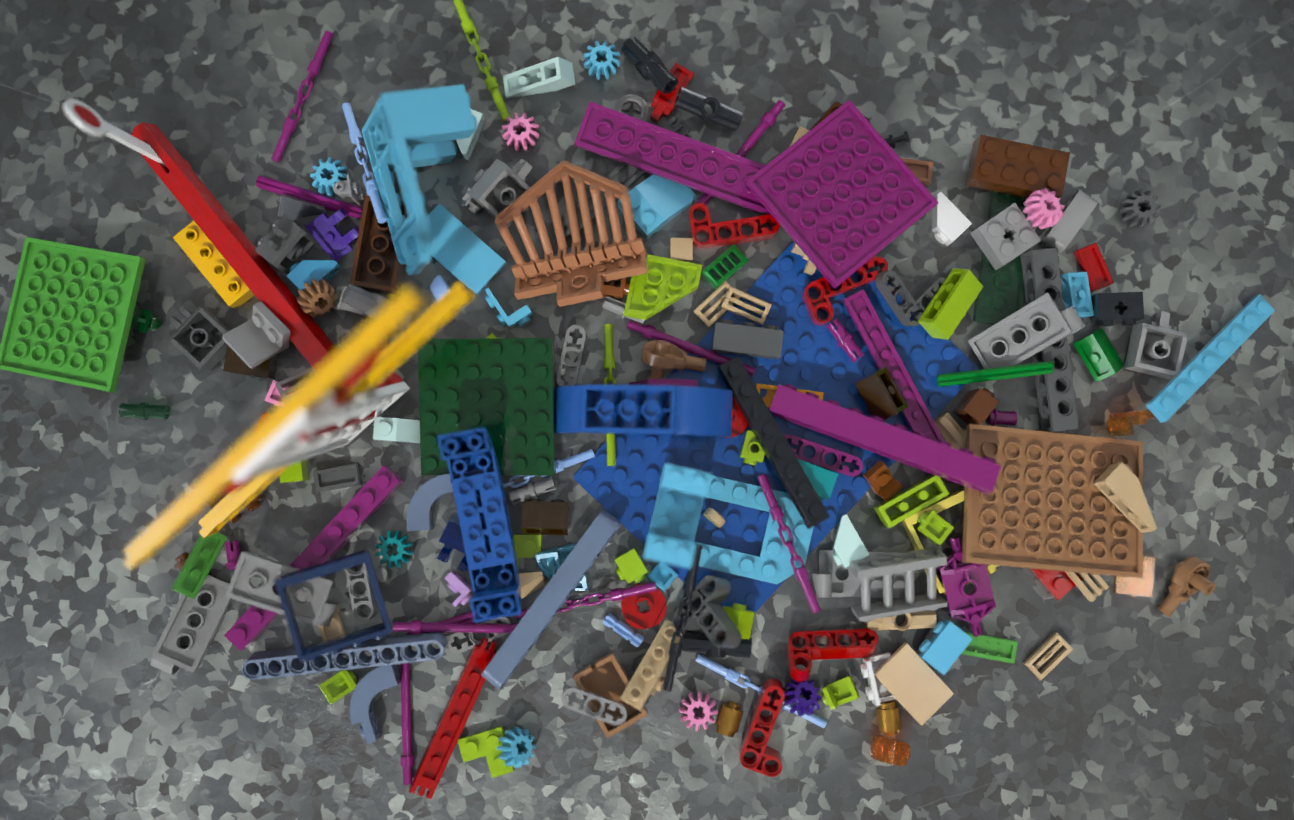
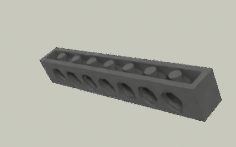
[1020,248,1078,432]

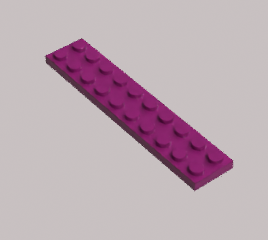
[574,101,771,215]

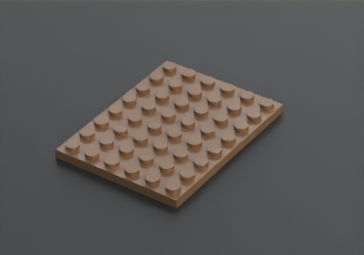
[962,424,1143,578]

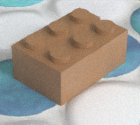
[573,650,648,738]

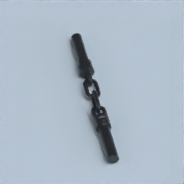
[662,545,703,692]

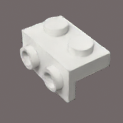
[860,652,895,706]

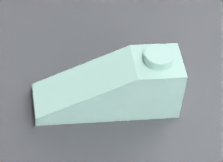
[503,57,575,98]

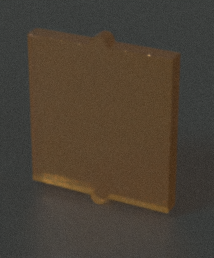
[1113,556,1156,597]

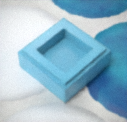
[646,562,678,593]

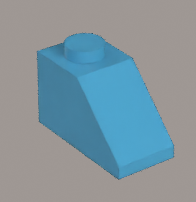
[286,260,343,289]

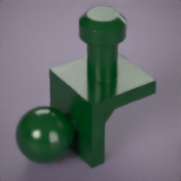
[130,307,162,333]

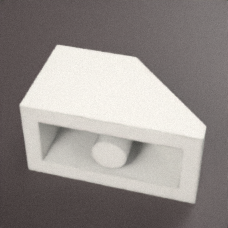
[932,192,972,246]

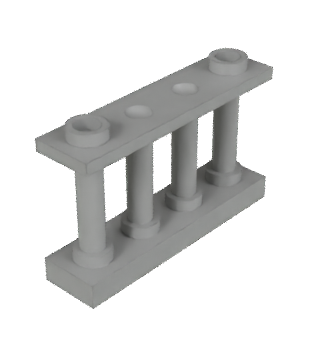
[850,547,947,622]

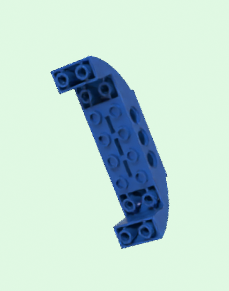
[555,385,733,437]
[437,428,522,623]

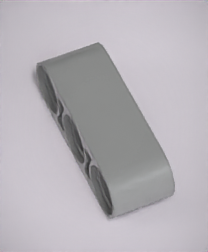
[1041,189,1098,254]
[345,563,378,621]

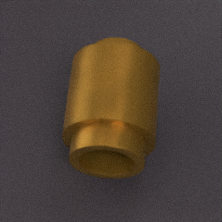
[876,700,902,736]
[716,701,744,737]

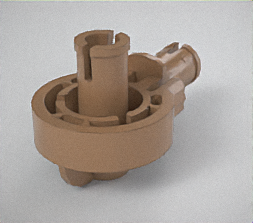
[640,340,706,379]
[1157,556,1216,617]

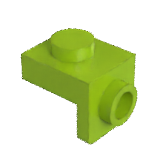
[917,509,954,546]
[318,670,357,705]
[821,675,860,710]

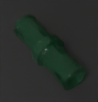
[119,402,170,420]

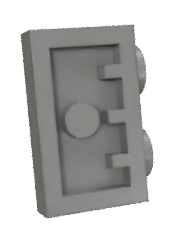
[222,301,290,368]

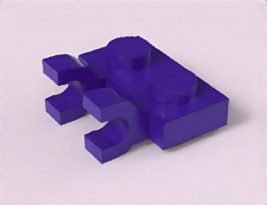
[305,207,359,261]

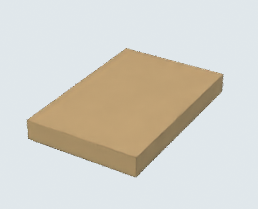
[874,642,954,726]

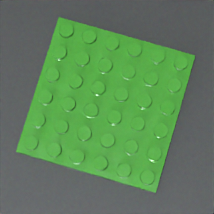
[0,237,146,393]

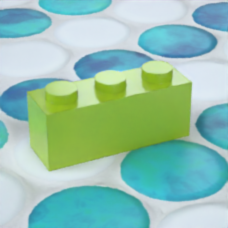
[918,268,983,340]
[873,474,949,528]

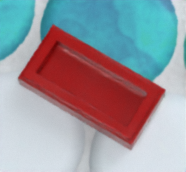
[1073,243,1114,293]

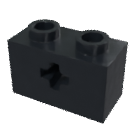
[1090,292,1144,327]

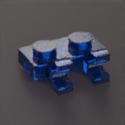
[437,521,469,573]

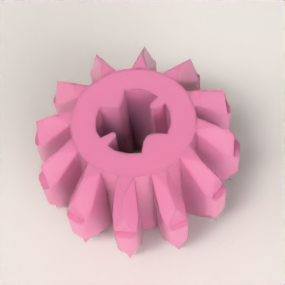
[502,112,540,151]
[1022,188,1065,230]
[679,691,718,731]

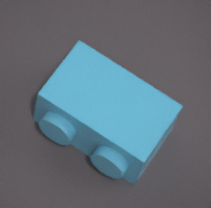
[918,619,972,675]

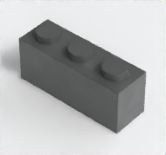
[711,319,784,360]

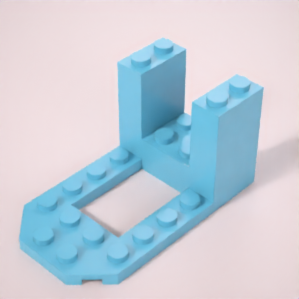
[362,84,477,275]
[643,463,814,584]

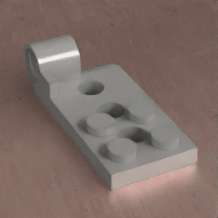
[968,293,1085,369]
[809,550,905,598]
[225,551,337,627]
[151,575,232,675]

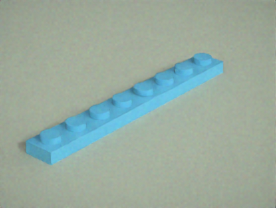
[1146,294,1275,423]

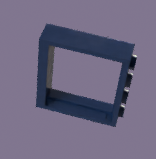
[275,549,393,662]

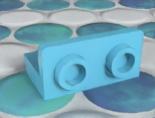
[1060,272,1094,318]

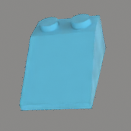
[618,174,698,240]

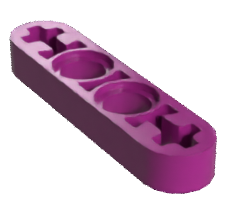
[783,434,863,476]

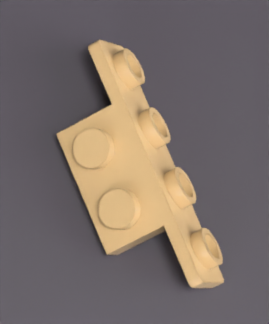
[621,620,685,710]

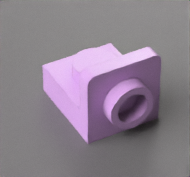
[445,570,473,607]

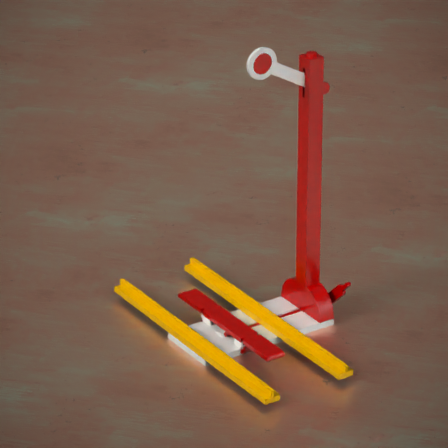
[63,98,476,568]

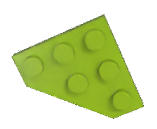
[624,254,702,320]

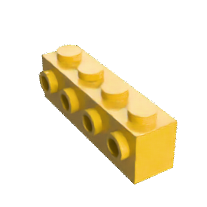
[173,220,254,310]

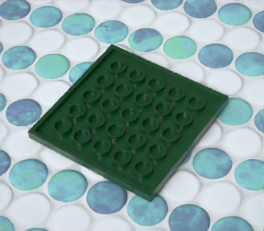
[418,338,556,476]

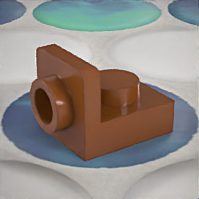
[603,277,630,300]
[863,460,903,501]

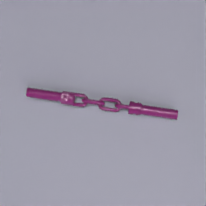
[271,30,334,163]
[757,474,821,613]
[515,582,657,620]

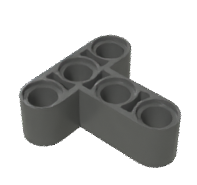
[673,575,741,649]

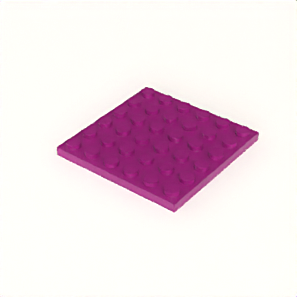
[745,100,939,289]

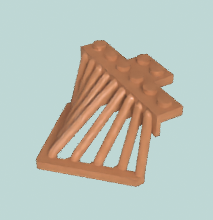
[495,161,648,307]

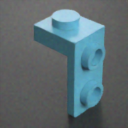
[484,288,533,330]

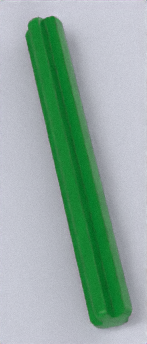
[937,361,1054,387]

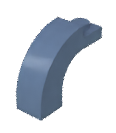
[407,474,453,531]
[350,664,401,744]

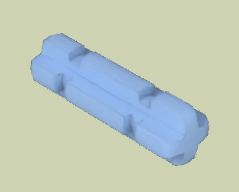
[603,613,644,647]

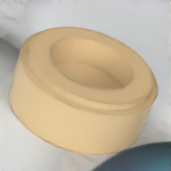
[703,507,725,528]

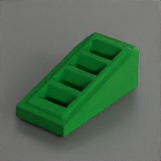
[701,244,749,290]

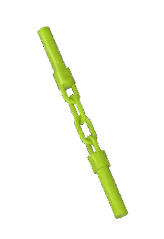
[453,0,510,122]
[603,324,616,466]

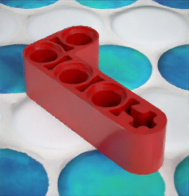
[689,203,780,249]
[802,257,888,326]
[787,629,878,682]
[739,678,785,777]

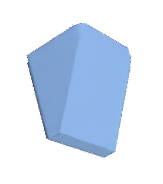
[430,275,450,301]

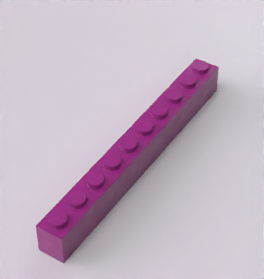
[769,384,1001,494]
[224,466,405,651]

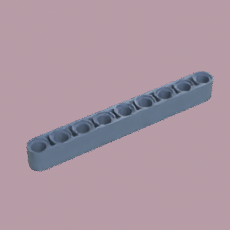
[481,509,622,690]
[242,632,448,680]

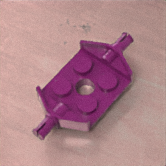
[937,536,996,637]

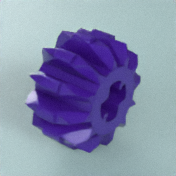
[784,679,822,717]

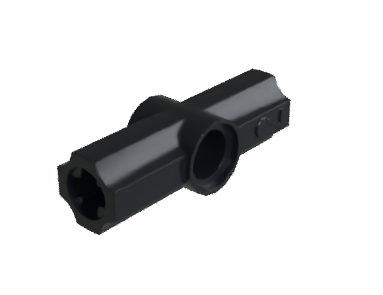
[621,37,678,95]
[674,87,743,131]
[682,631,752,658]

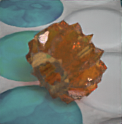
[870,735,911,767]

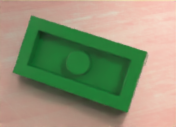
[1074,328,1124,382]

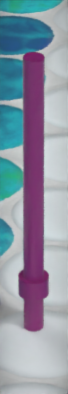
[697,100,786,205]
[627,320,756,377]
[393,620,518,634]
[400,663,414,785]

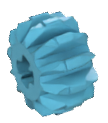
[583,40,621,80]
[310,157,348,196]
[496,727,537,768]

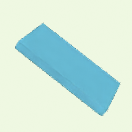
[429,203,507,296]

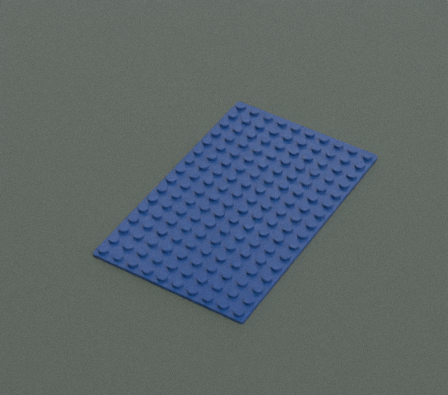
[574,241,979,613]

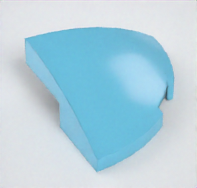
[535,543,589,591]

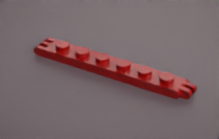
[409,637,497,800]

